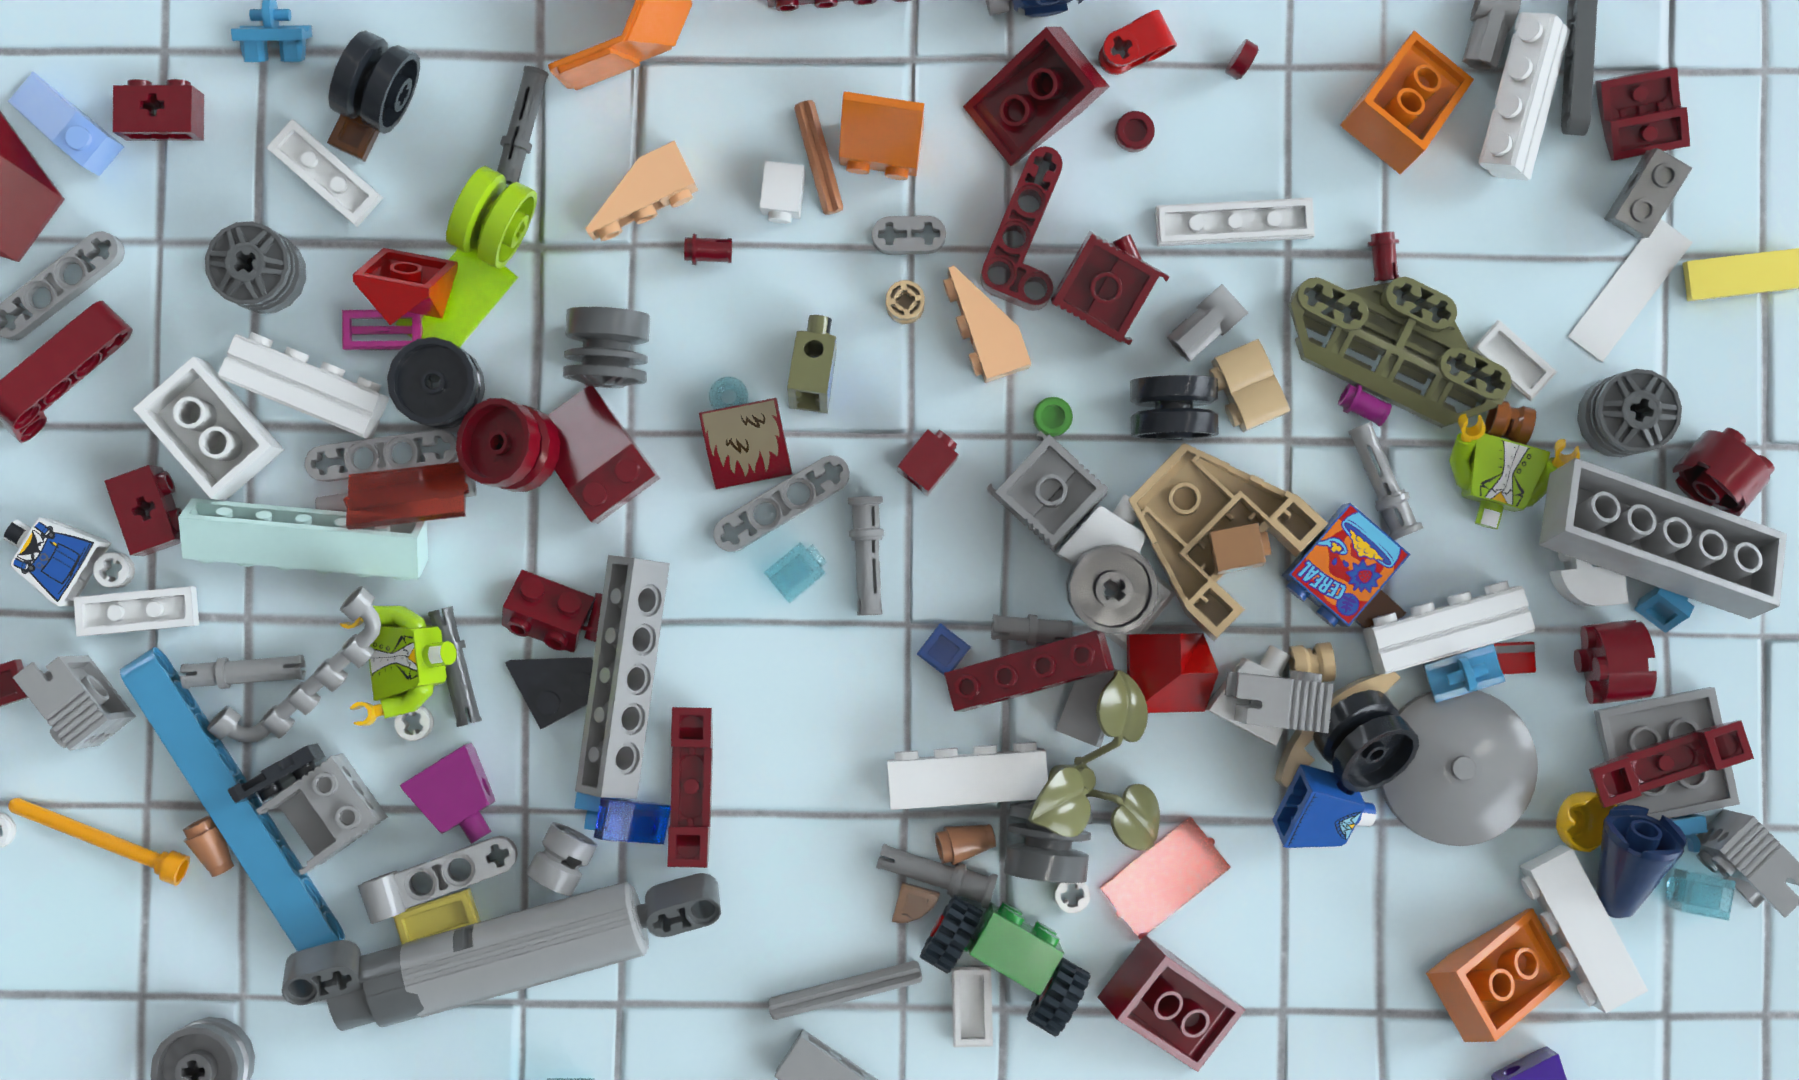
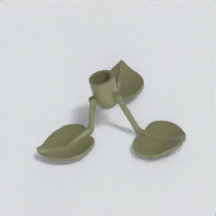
[1028,670,1160,851]

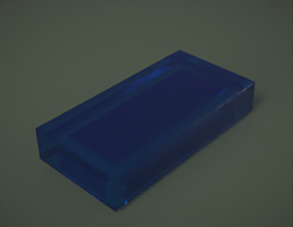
[594,798,671,845]

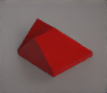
[353,248,458,325]
[1127,633,1219,713]

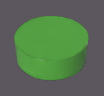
[1033,397,1073,437]

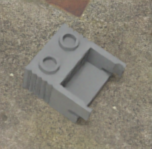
[987,431,1108,552]
[13,655,136,750]
[1225,670,1333,733]
[256,754,388,875]
[1696,809,1799,918]

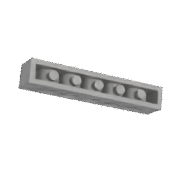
[575,555,670,799]

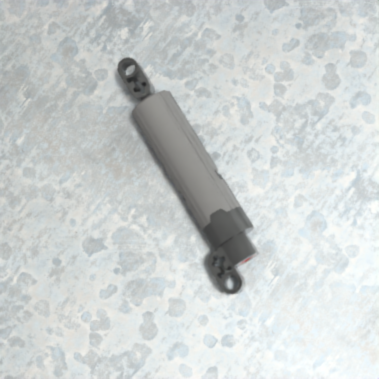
[281,873,721,1031]

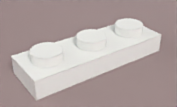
[266,119,383,227]
[73,586,199,636]

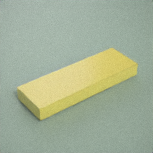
[1682,248,1799,302]

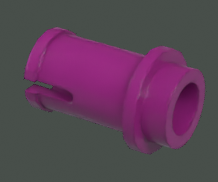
[1338,384,1392,427]

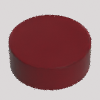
[1225,39,1259,80]
[1115,111,1155,152]

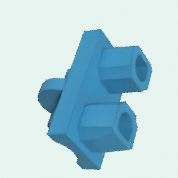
[231,0,313,62]
[1422,644,1506,703]

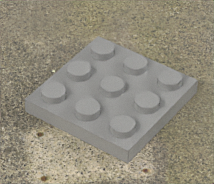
[1594,687,1740,820]

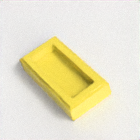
[393,888,481,944]

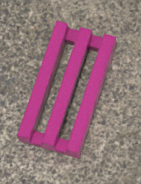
[342,310,423,350]

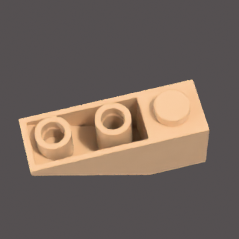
[585,140,698,241]
[943,266,1031,383]

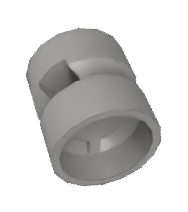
[526,822,598,896]

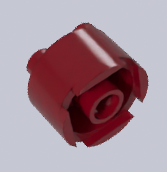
[1672,428,1775,516]
[1574,620,1657,704]

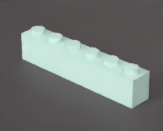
[178,498,428,580]

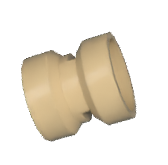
[886,280,925,324]
[1288,642,1336,682]

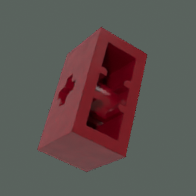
[113,79,204,141]
[897,429,959,496]
[104,465,182,556]

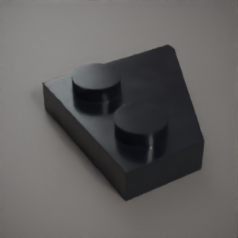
[505,657,594,730]
[228,743,326,804]

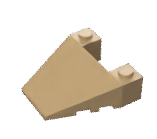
[1128,443,1328,641]

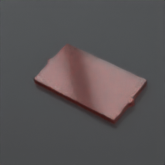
[343,462,470,530]
[1099,816,1231,940]

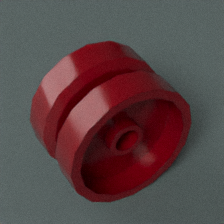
[456,398,561,492]

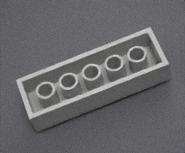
[1539,458,1787,619]

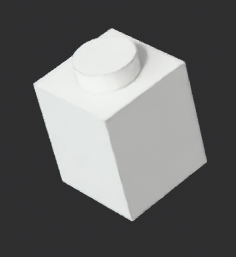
[759,161,806,224]

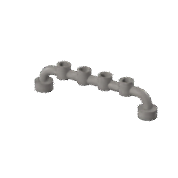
[207,586,381,743]

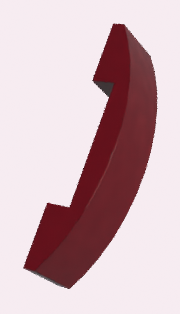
[667,707,713,868]
[1589,720,1754,808]

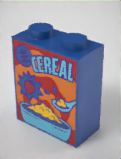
[1282,503,1411,627]

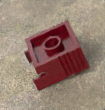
[1051,231,1169,345]

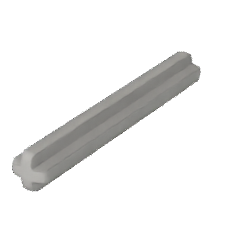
[768,961,922,1020]

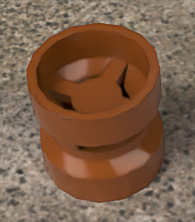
[1485,401,1536,445]

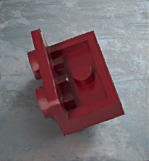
[502,569,595,653]

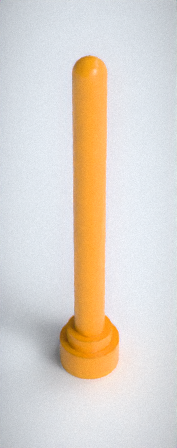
[8,798,190,886]

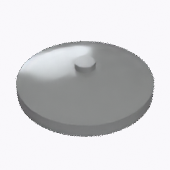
[1380,690,1538,846]

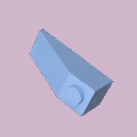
[8,72,124,176]

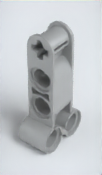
[358,836,518,924]

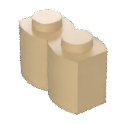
[1209,339,1290,432]

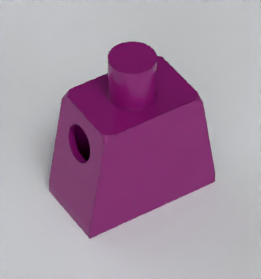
[400,743,496,844]

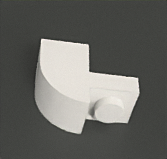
[1549,552,1629,606]

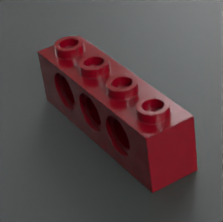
[944,630,1114,712]

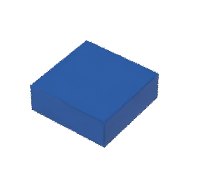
[917,623,971,676]

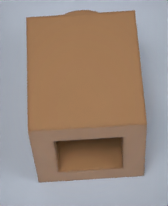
[1208,523,1271,576]

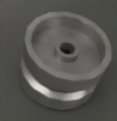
[150,1017,255,1080]

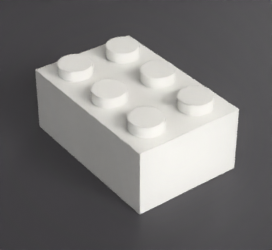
[133,356,284,501]

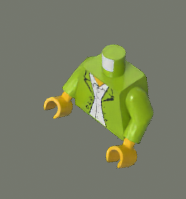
[1449,414,1580,529]
[340,606,457,726]

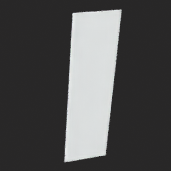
[1568,219,1693,362]

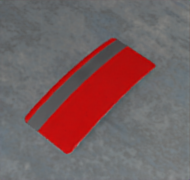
[1493,642,1536,674]

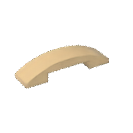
[1275,672,1401,787]

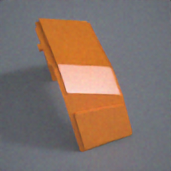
[548,0,693,90]

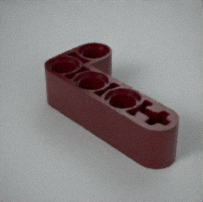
[980,146,1063,311]
[0,301,133,443]

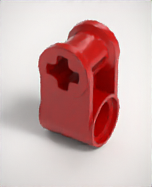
[1098,10,1177,75]

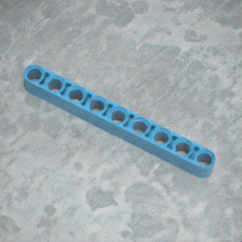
[120,647,345,951]

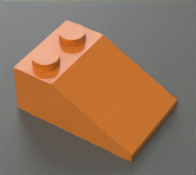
[1340,31,1474,174]
[839,91,925,180]
[1426,908,1571,1042]

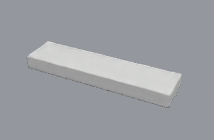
[1155,198,1315,247]

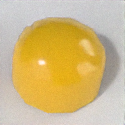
[1556,791,1617,852]

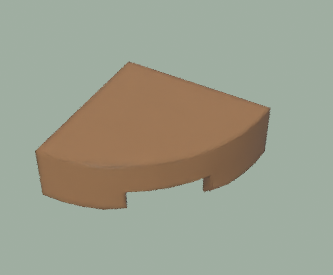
[892,882,940,923]

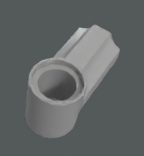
[1462,0,1521,71]
[1167,284,1248,362]

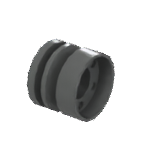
[205,221,306,314]
[563,307,650,388]
[1577,369,1682,458]
[1004,800,1093,883]

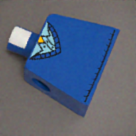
[1272,764,1376,848]

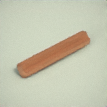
[794,100,843,215]

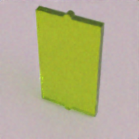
[395,248,519,347]

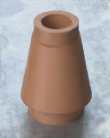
[183,815,234,877]
[935,824,996,865]

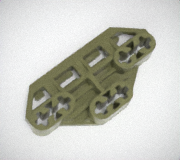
[1288,277,1512,428]

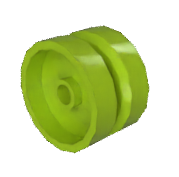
[446,166,537,269]

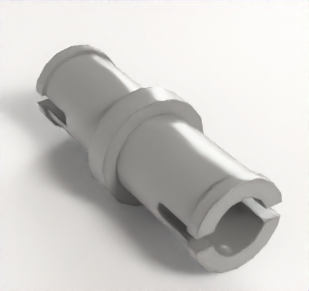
[991,614,1073,646]

